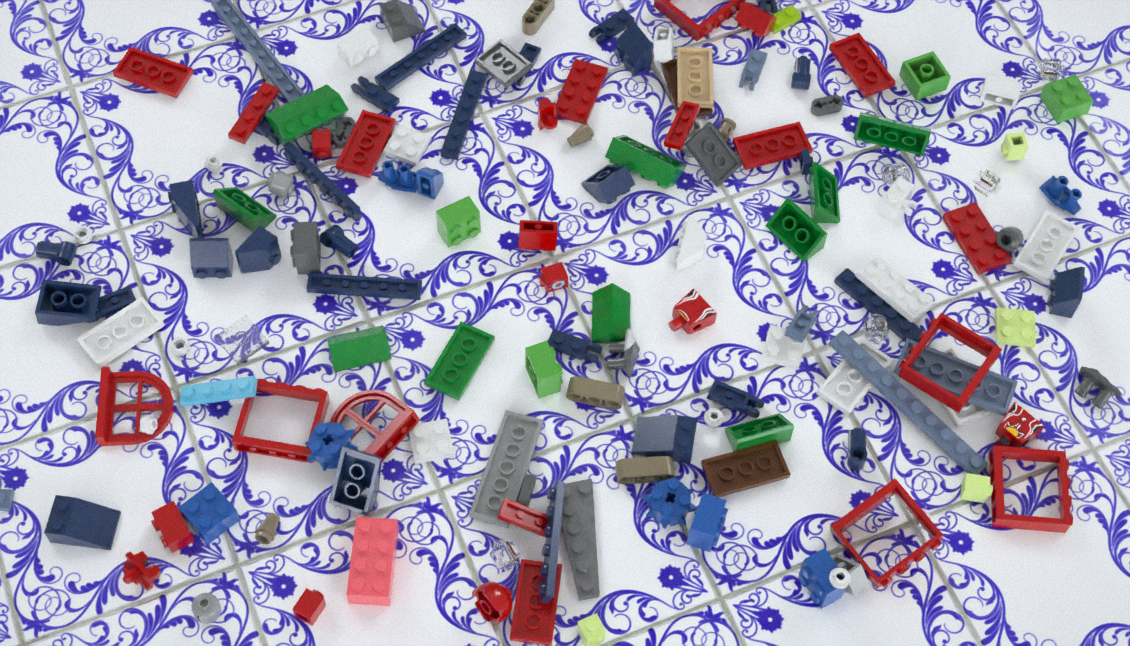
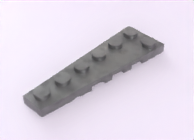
[561,478,600,601]

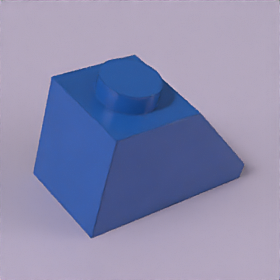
[416,167,444,200]

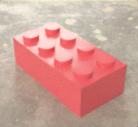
[346,517,399,606]

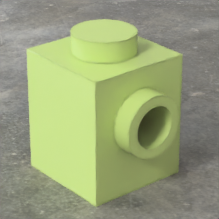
[1000,132,1029,161]
[960,473,993,503]
[577,613,606,646]

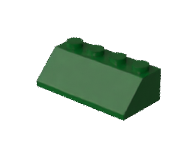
[265,84,349,146]
[853,112,931,156]
[605,135,687,189]

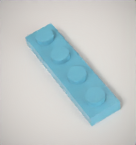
[179,376,258,407]

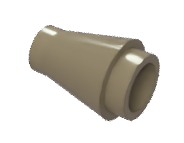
[567,124,594,148]
[255,513,280,544]

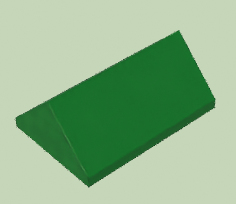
[809,162,840,224]
[213,187,277,232]
[765,197,828,262]
[591,283,630,344]
[327,325,392,372]
[725,413,794,452]

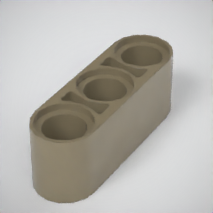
[522,0,555,35]
[566,376,625,410]
[616,456,675,484]

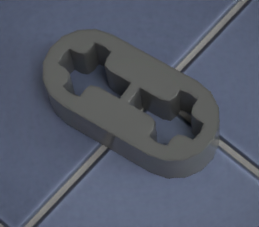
[810,95,844,116]
[333,117,355,149]
[517,474,536,507]

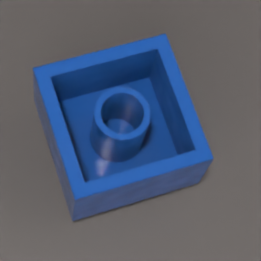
[178,482,240,545]
[687,493,728,552]
[798,548,846,609]

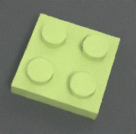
[995,307,1036,347]

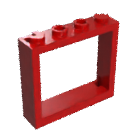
[654,0,745,41]
[898,313,1002,413]
[232,379,330,463]
[989,445,1073,533]
[830,478,943,589]

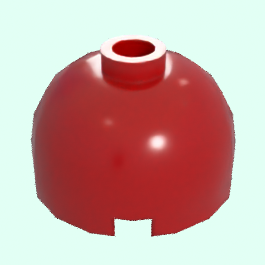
[472,581,512,625]

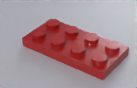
[829,33,896,98]
[113,47,194,98]
[556,59,608,124]
[336,110,396,179]
[732,121,813,170]
[943,202,1012,275]
[510,559,562,646]

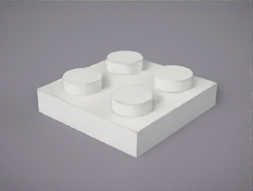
[383,124,431,167]
[761,324,807,370]
[409,419,454,464]

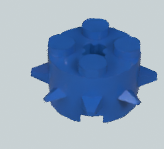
[305,421,358,471]
[642,478,697,529]

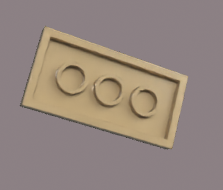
[677,47,714,108]

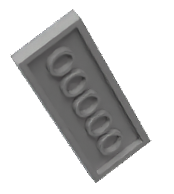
[469,410,544,528]

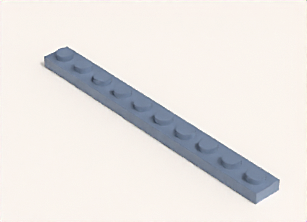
[211,0,305,103]
[828,330,989,475]

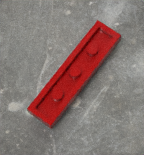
[228,82,280,144]

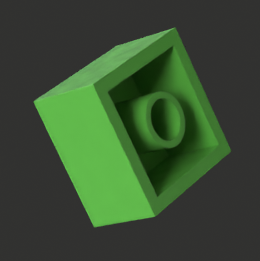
[899,51,951,100]
[1040,74,1094,123]
[436,196,481,248]
[525,341,563,399]

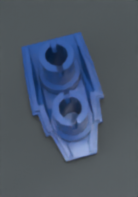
[378,160,418,193]
[1039,175,1082,215]

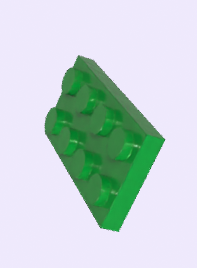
[424,321,495,401]

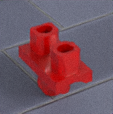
[538,98,558,130]
[122,551,161,591]

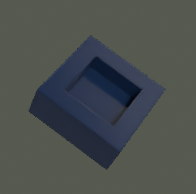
[799,149,813,175]

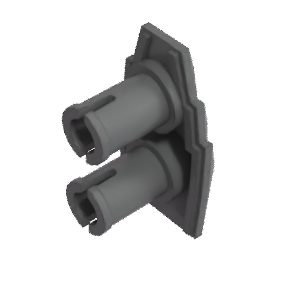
[607,328,640,377]
[1075,366,1122,409]

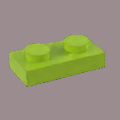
[771,4,802,34]

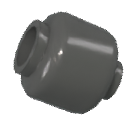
[996,226,1024,251]

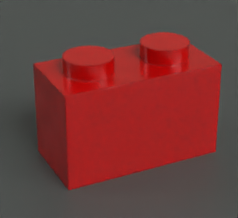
[734,1,777,37]
[518,220,558,251]
[151,501,195,553]

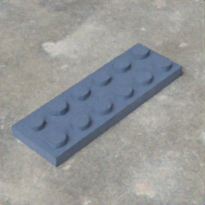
[893,338,1018,416]

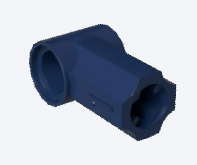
[791,56,811,90]
[319,225,359,259]
[36,241,77,266]
[847,428,868,471]

